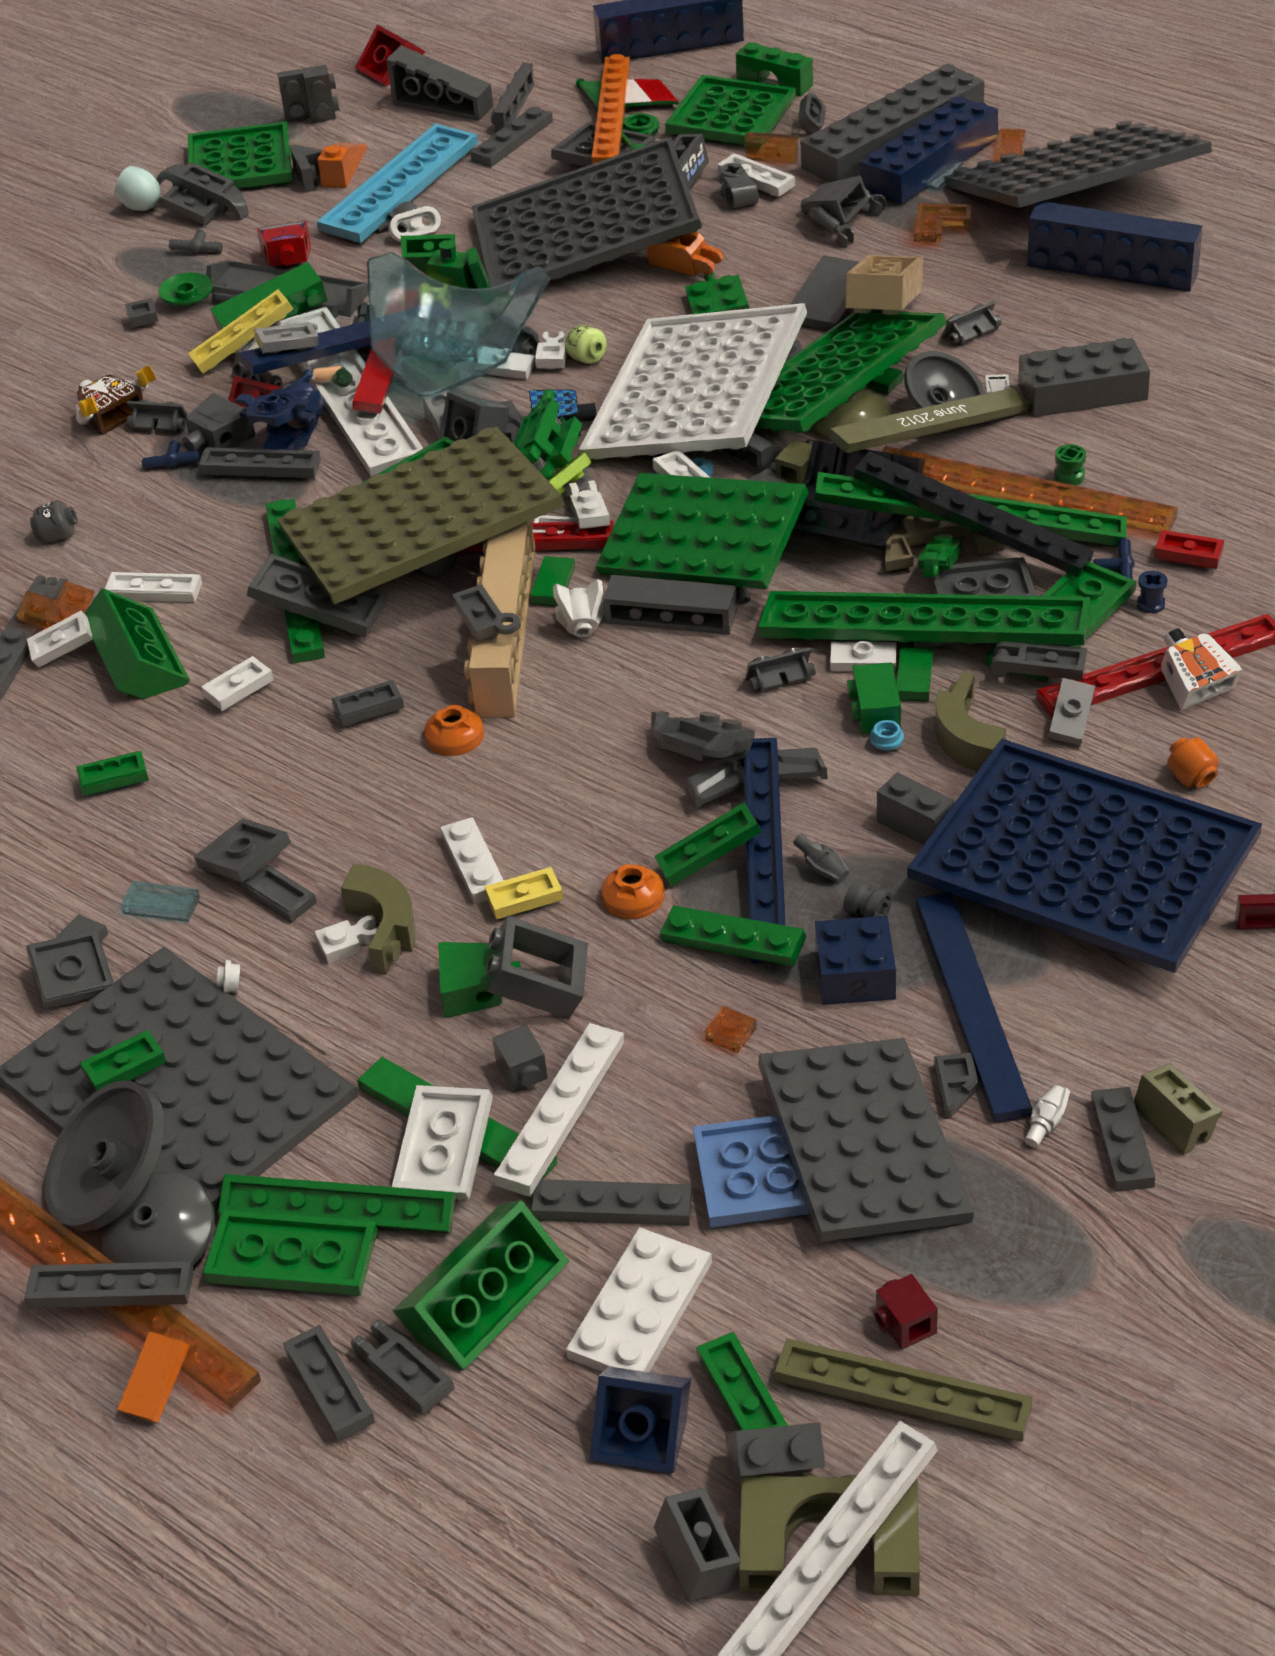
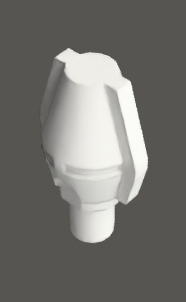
[1024,1085,1070,1148]

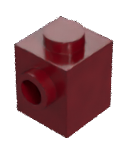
[873,1273,938,1350]

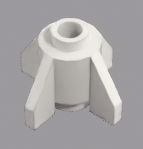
[553,579,604,637]

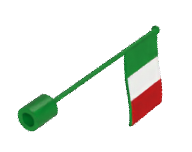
[575,78,679,151]

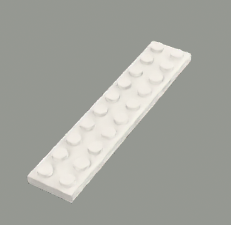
[280,307,423,477]

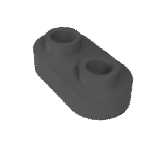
[798,93,826,133]

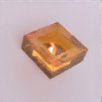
[705,1006,756,1054]

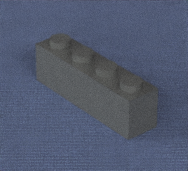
[603,575,737,635]

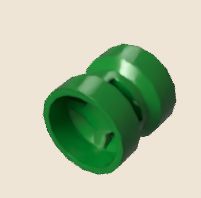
[1054,444,1086,487]

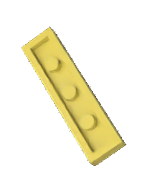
[188,289,293,374]

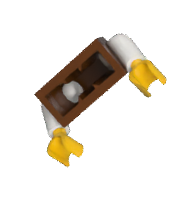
[75,365,157,435]

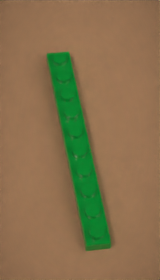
[814,472,1127,546]

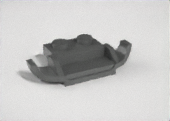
[156,162,248,225]
[651,711,755,762]

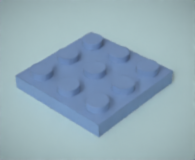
[693,1115,809,1228]

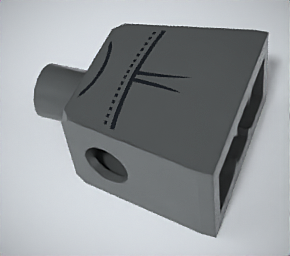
[182,393,256,451]

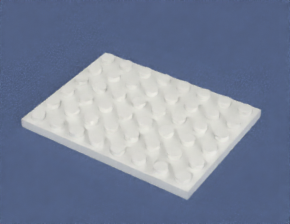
[579,303,807,460]

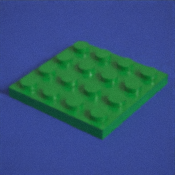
[665,75,796,148]
[188,121,293,188]

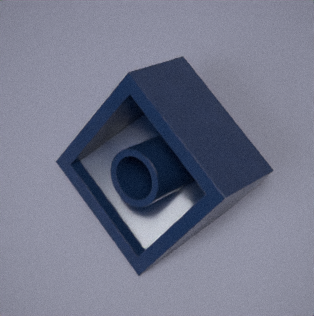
[590,1366,691,1473]

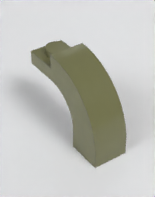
[935,672,1006,771]
[341,863,416,975]

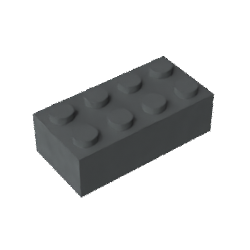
[1018,338,1150,417]

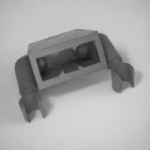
[801,176,886,248]

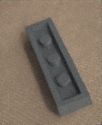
[491,62,534,132]
[471,107,553,167]
[199,447,321,479]
[531,1179,693,1226]
[24,1261,193,1308]

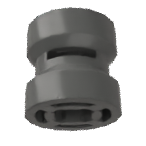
[843,879,893,917]

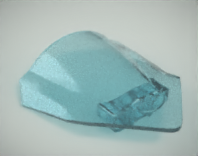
[367,252,550,399]

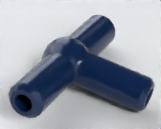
[142,440,201,469]
[1093,538,1135,579]

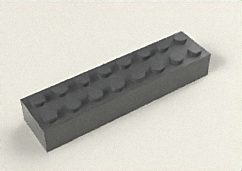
[800,64,984,183]

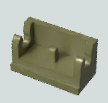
[1134,1063,1223,1155]

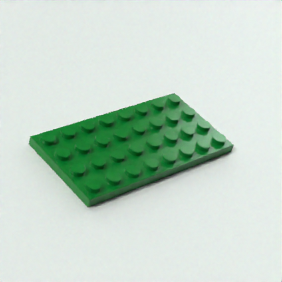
[754,310,947,433]

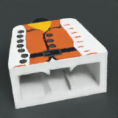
[1161,628,1242,710]

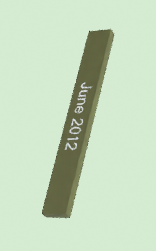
[828,388,1031,453]

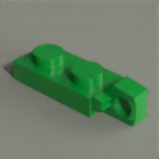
[918,534,963,577]

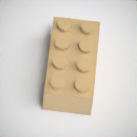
[846,255,923,315]

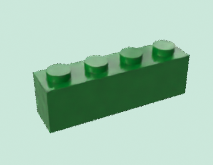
[210,262,328,331]

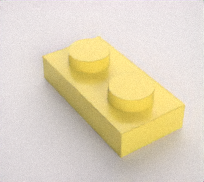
[484,867,563,920]

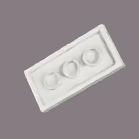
[566,1227,712,1372]

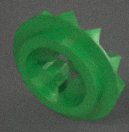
[623,113,660,136]

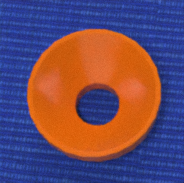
[424,705,484,756]
[601,864,665,919]

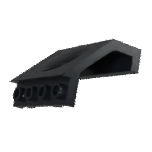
[793,440,925,546]

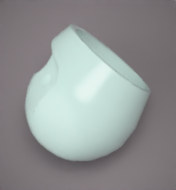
[114,166,161,211]

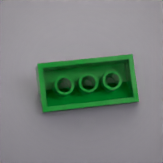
[84,588,190,699]
[392,1200,570,1371]

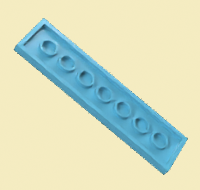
[317,123,478,243]

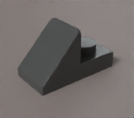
[289,145,322,193]

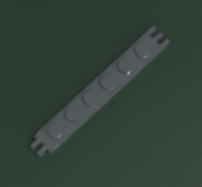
[0,576,69,702]

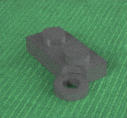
[452,584,520,641]

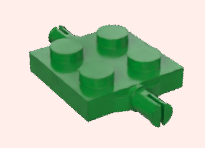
[685,272,749,314]

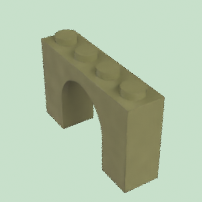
[739,1474,920,1596]

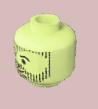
[565,324,607,364]

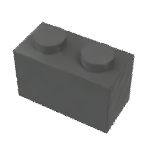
[877,772,954,845]
[725,1423,825,1476]
[654,1487,741,1602]

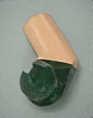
[314,366,353,388]

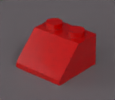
[355,24,425,86]

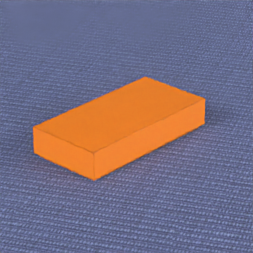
[117,1331,190,1424]

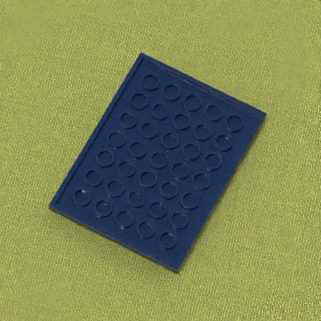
[907,739,1262,973]

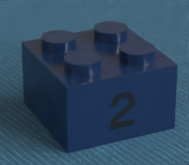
[815,916,896,1005]

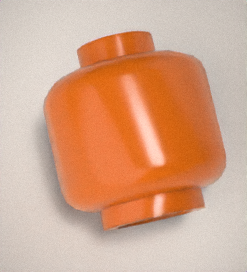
[1167,737,1219,789]

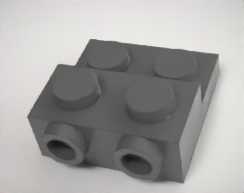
[277,65,339,123]

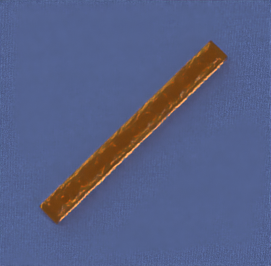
[882,446,1178,533]
[0,1178,261,1409]

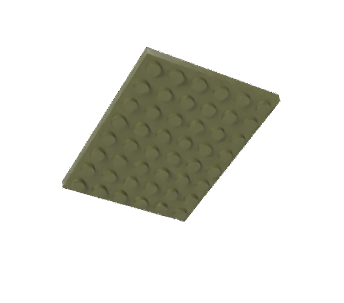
[277,427,565,605]

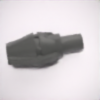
[793,833,850,883]

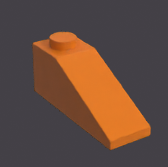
[318,143,367,188]

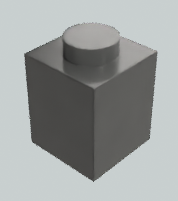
[492,1024,548,1092]

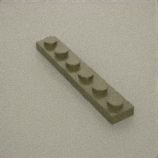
[775,1338,1033,1442]

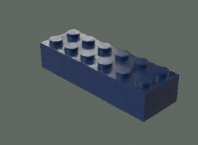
[593,0,744,64]
[859,96,999,203]
[1027,201,1203,291]

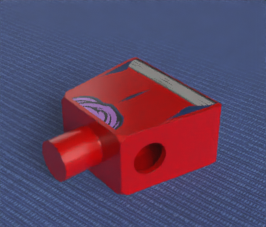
[257,220,311,267]

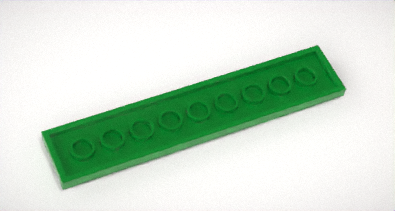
[759,591,1091,646]

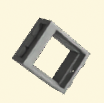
[485,915,588,1019]

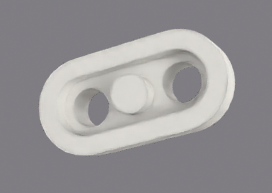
[388,206,441,242]

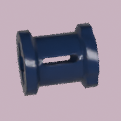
[1137,571,1168,614]

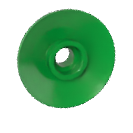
[158,272,213,306]

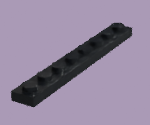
[854,451,1094,578]

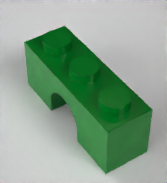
[735,42,813,97]

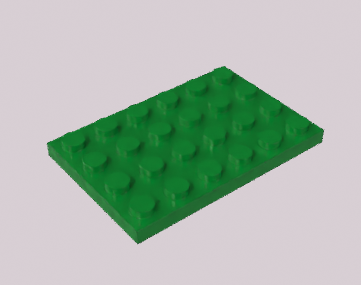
[595,473,808,589]

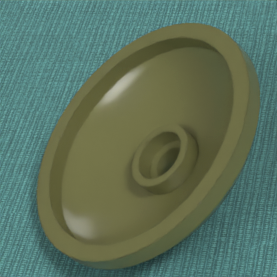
[810,388,893,442]

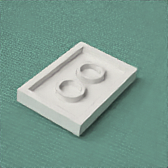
[392,1085,493,1200]

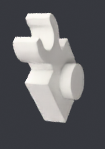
[535,331,567,370]
[314,915,378,964]

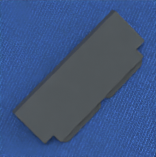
[206,260,371,319]

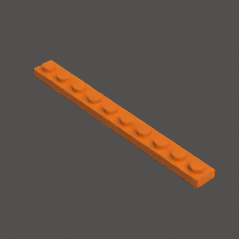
[592,54,630,164]

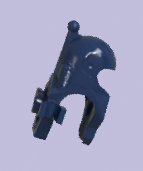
[235,369,323,450]

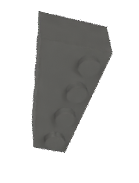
[387,46,493,121]

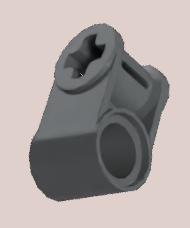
[720,163,759,209]

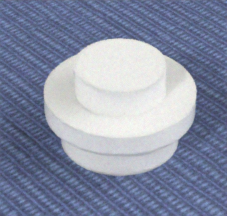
[216,960,240,994]

